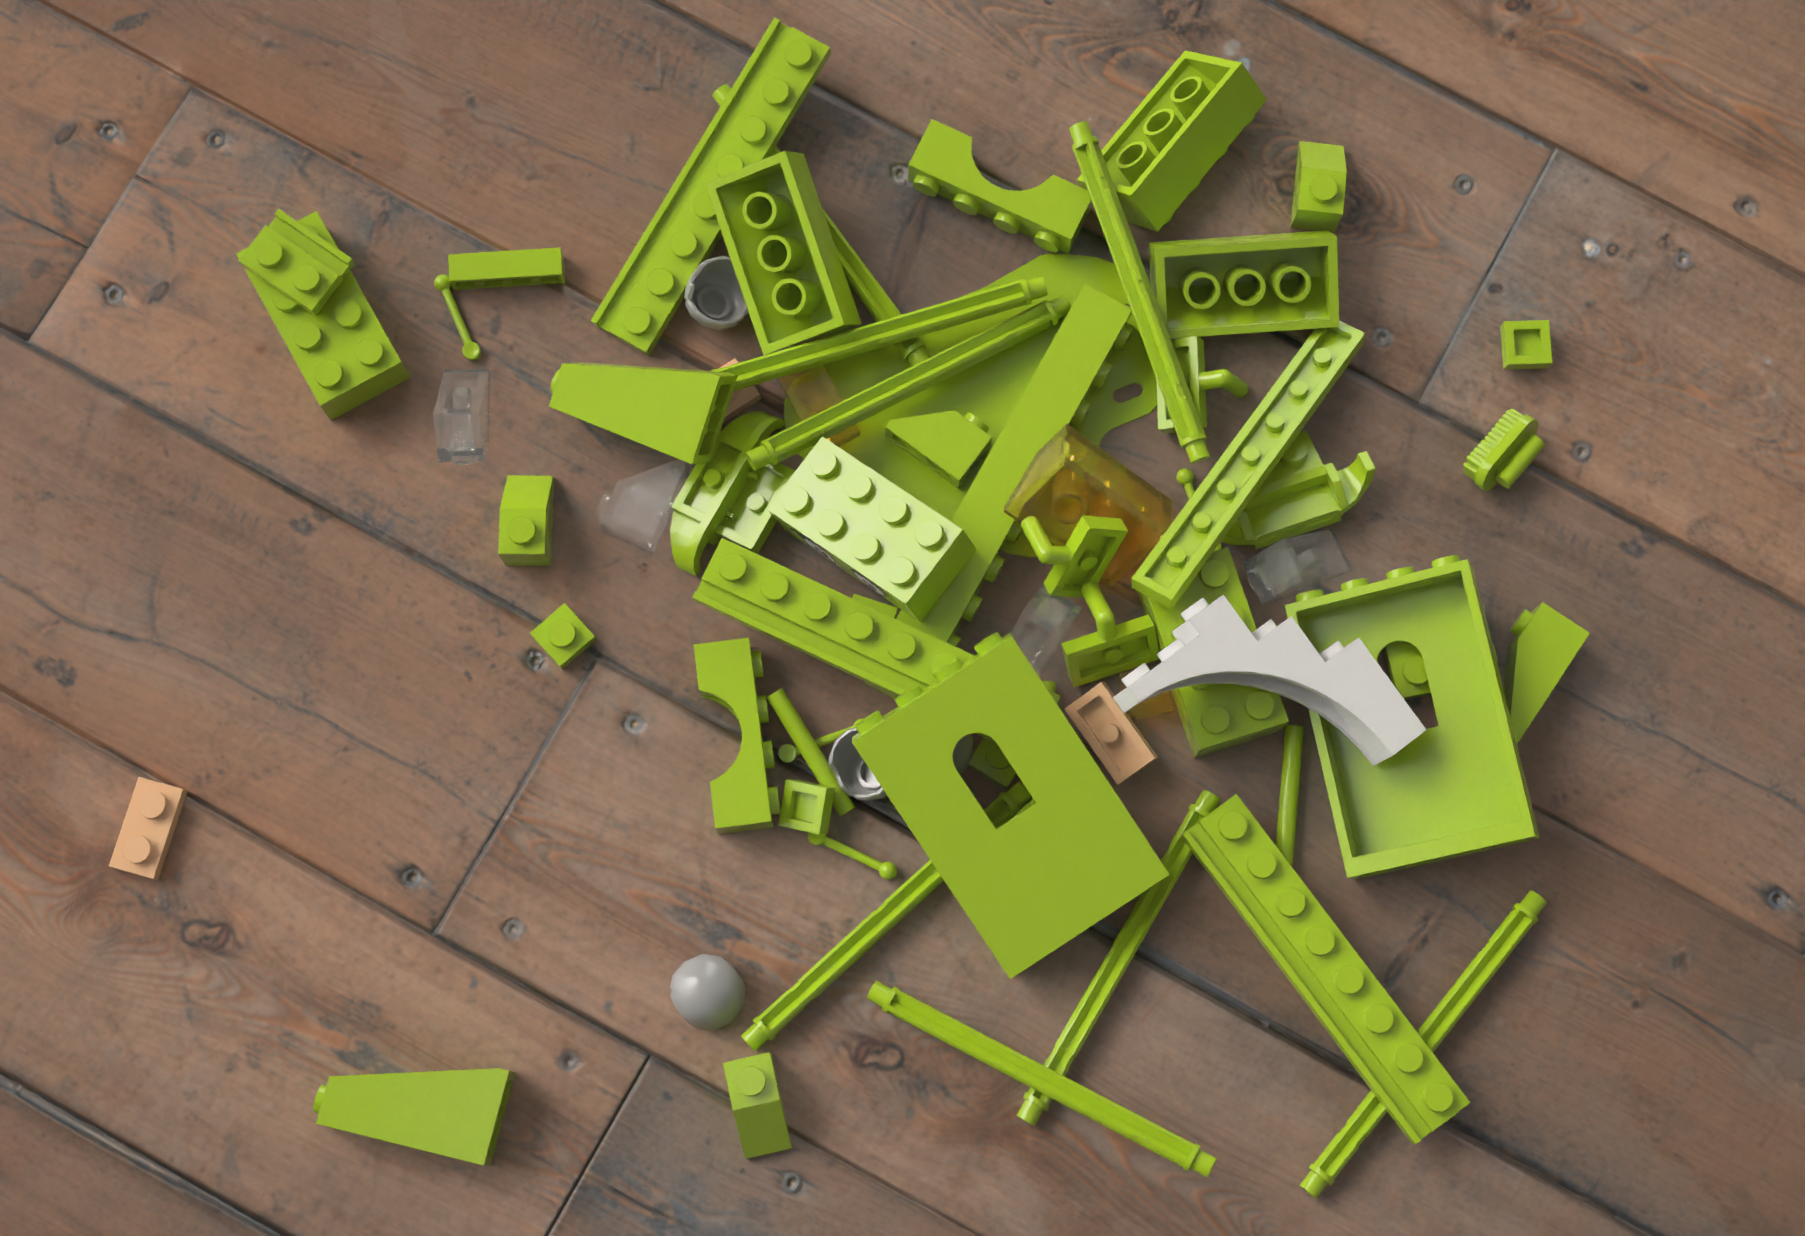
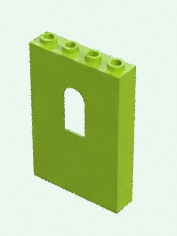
[1285,555,1540,880]
[852,632,1170,979]

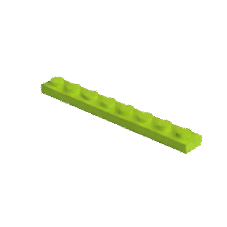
[1131,320,1365,609]

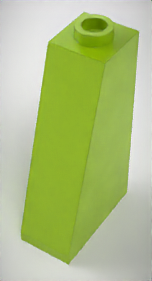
[549,362,738,464]
[313,1068,516,1166]

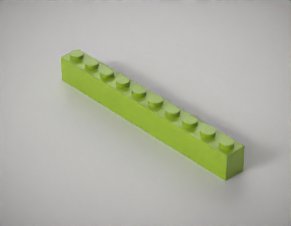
[865,284,1135,700]

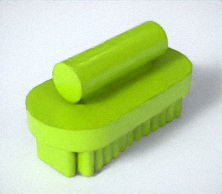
[1463,409,1545,491]

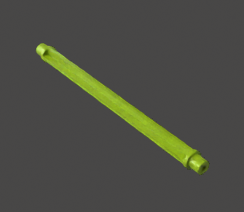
[712,84,930,366]
[1069,121,1210,464]
[711,276,1048,391]
[745,295,1071,471]
[741,782,1032,1051]
[1016,790,1221,1127]
[1299,890,1547,1199]
[867,981,1217,1178]

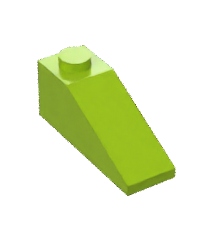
[1504,602,1590,744]

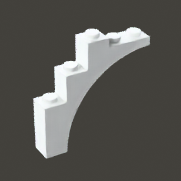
[1113,595,1426,766]

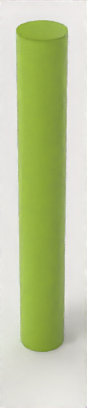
[766,688,856,816]
[1276,725,1304,866]

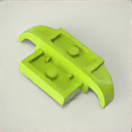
[670,411,796,577]
[1221,431,1375,550]

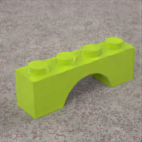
[908,119,1092,254]
[693,637,781,834]

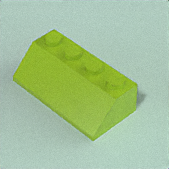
[1077,51,1267,231]
[705,151,862,355]
[1149,230,1339,339]

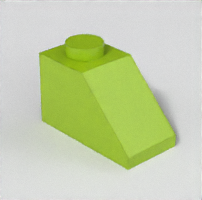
[1290,141,1347,233]
[885,410,992,489]
[498,475,554,566]
[723,1052,792,1159]

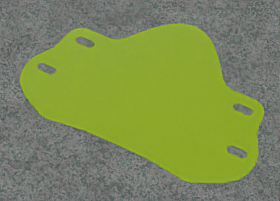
[784,253,1157,558]

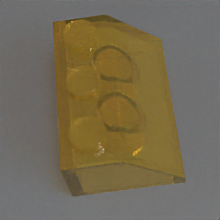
[1004,424,1173,588]

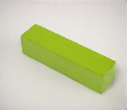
[448,247,565,290]

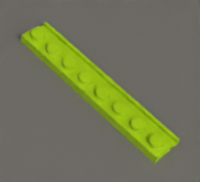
[591,17,832,356]
[692,538,1060,743]
[1180,794,1471,1145]

